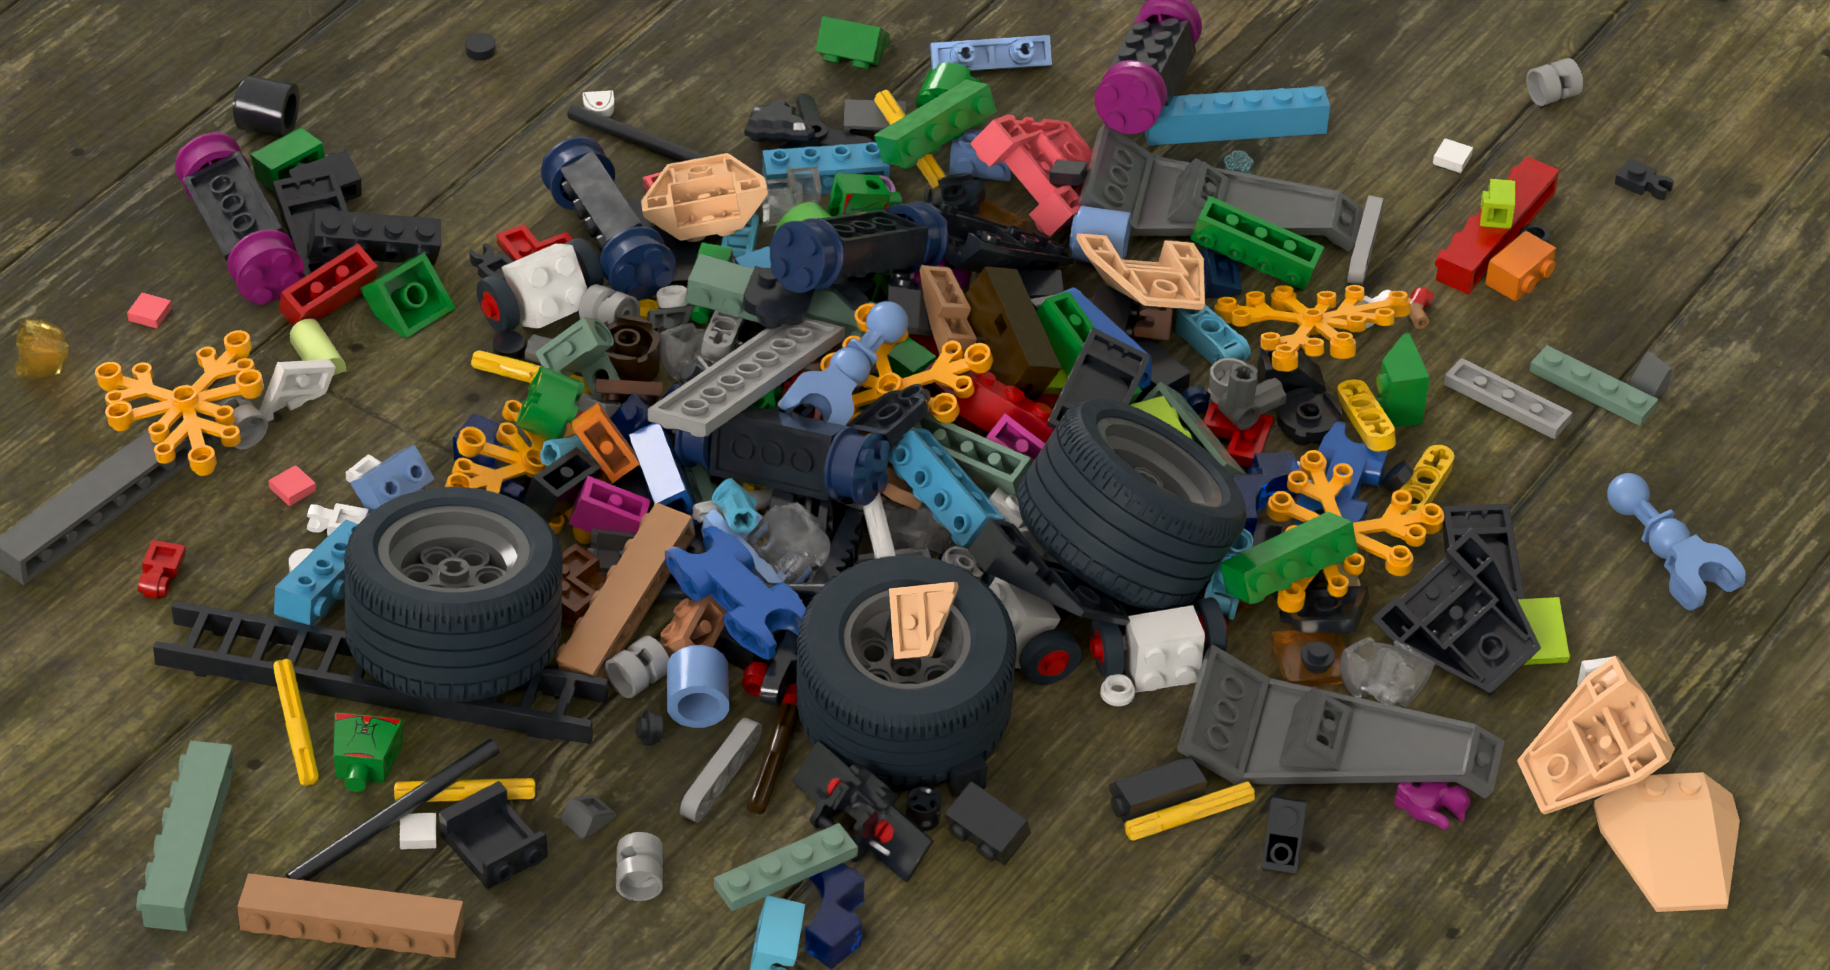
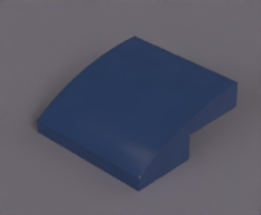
[1198,247,1242,298]

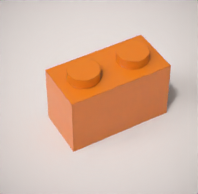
[1485,231,1556,302]
[571,403,640,483]

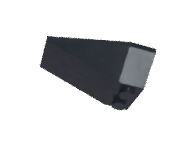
[873,271,934,337]
[1371,528,1541,695]

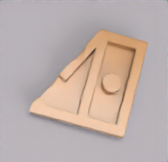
[889,582,958,660]

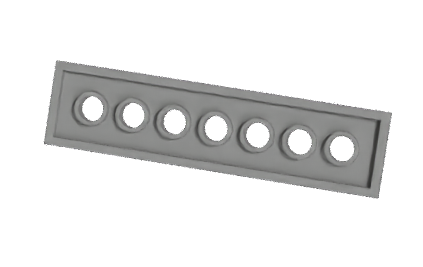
[648,318,845,437]

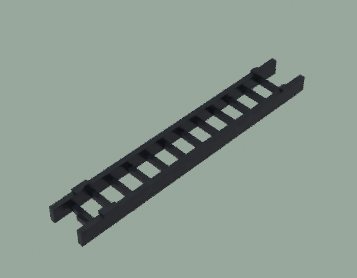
[153,601,608,744]

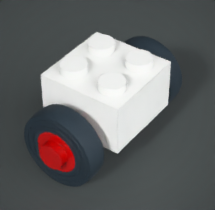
[477,238,604,333]
[981,573,1081,685]
[1090,597,1227,693]

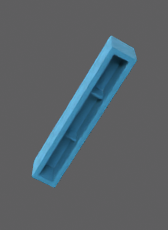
[1144,86,1330,146]

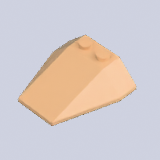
[641,153,768,242]
[1076,233,1205,310]
[1517,656,1675,815]
[1593,772,1740,912]

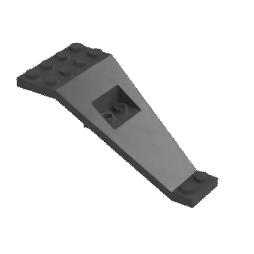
[1079,122,1363,252]
[1177,645,1505,799]

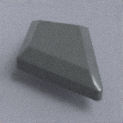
[647,306,693,348]

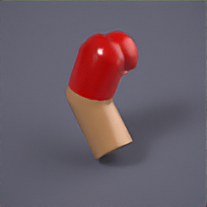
[1408,287,1434,329]

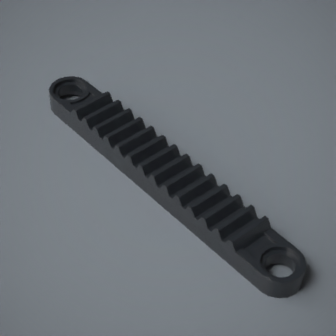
[760,508,867,707]

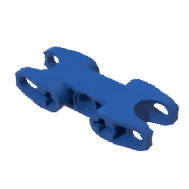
[1295,421,1387,526]
[665,526,806,660]

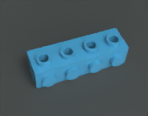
[762,142,890,198]
[888,427,1006,548]
[274,520,358,625]

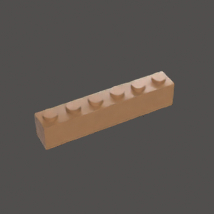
[556,502,695,678]
[237,873,464,958]

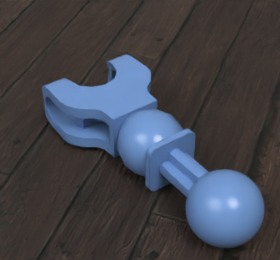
[778,301,909,425]
[1607,473,1746,611]

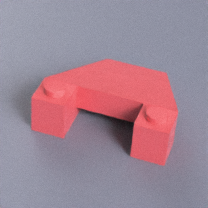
[970,114,1093,237]

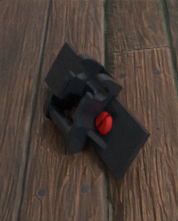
[792,740,934,882]

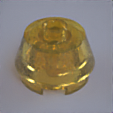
[15,316,69,381]

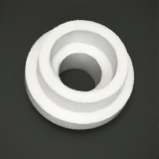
[1100,674,1135,706]

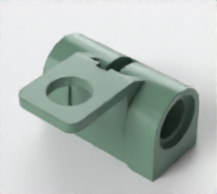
[535,317,620,397]

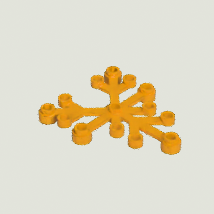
[1214,285,1411,371]
[820,303,993,463]
[95,330,264,476]
[445,400,610,544]
[1267,450,1444,613]

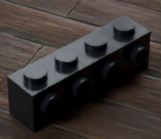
[309,209,442,266]

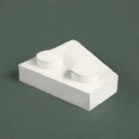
[259,360,336,422]

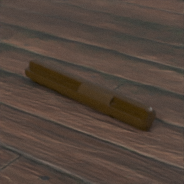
[747,703,799,815]

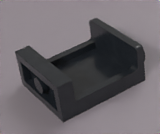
[439,781,548,889]

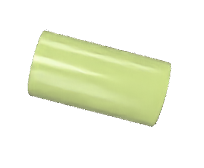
[290,318,346,376]

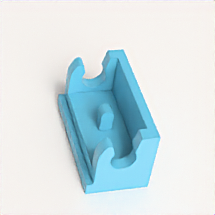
[750,895,805,970]

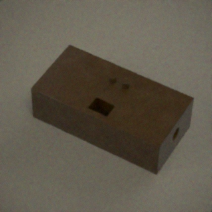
[965,266,1061,403]

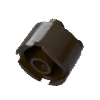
[597,315,660,382]

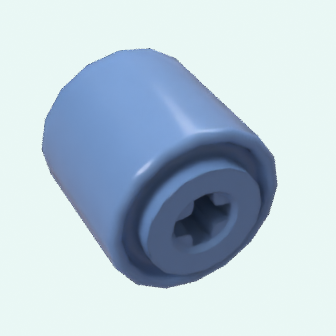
[1069,206,1131,264]
[667,645,729,728]

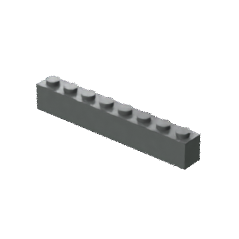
[0,412,220,585]

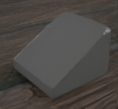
[1629,351,1672,398]
[561,794,617,838]

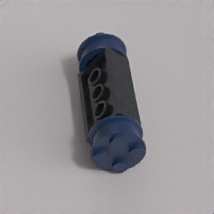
[541,136,676,301]
[770,201,948,293]
[674,405,890,506]

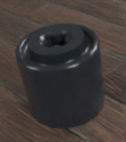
[233,75,300,137]

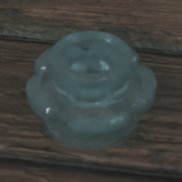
[1223,150,1254,174]

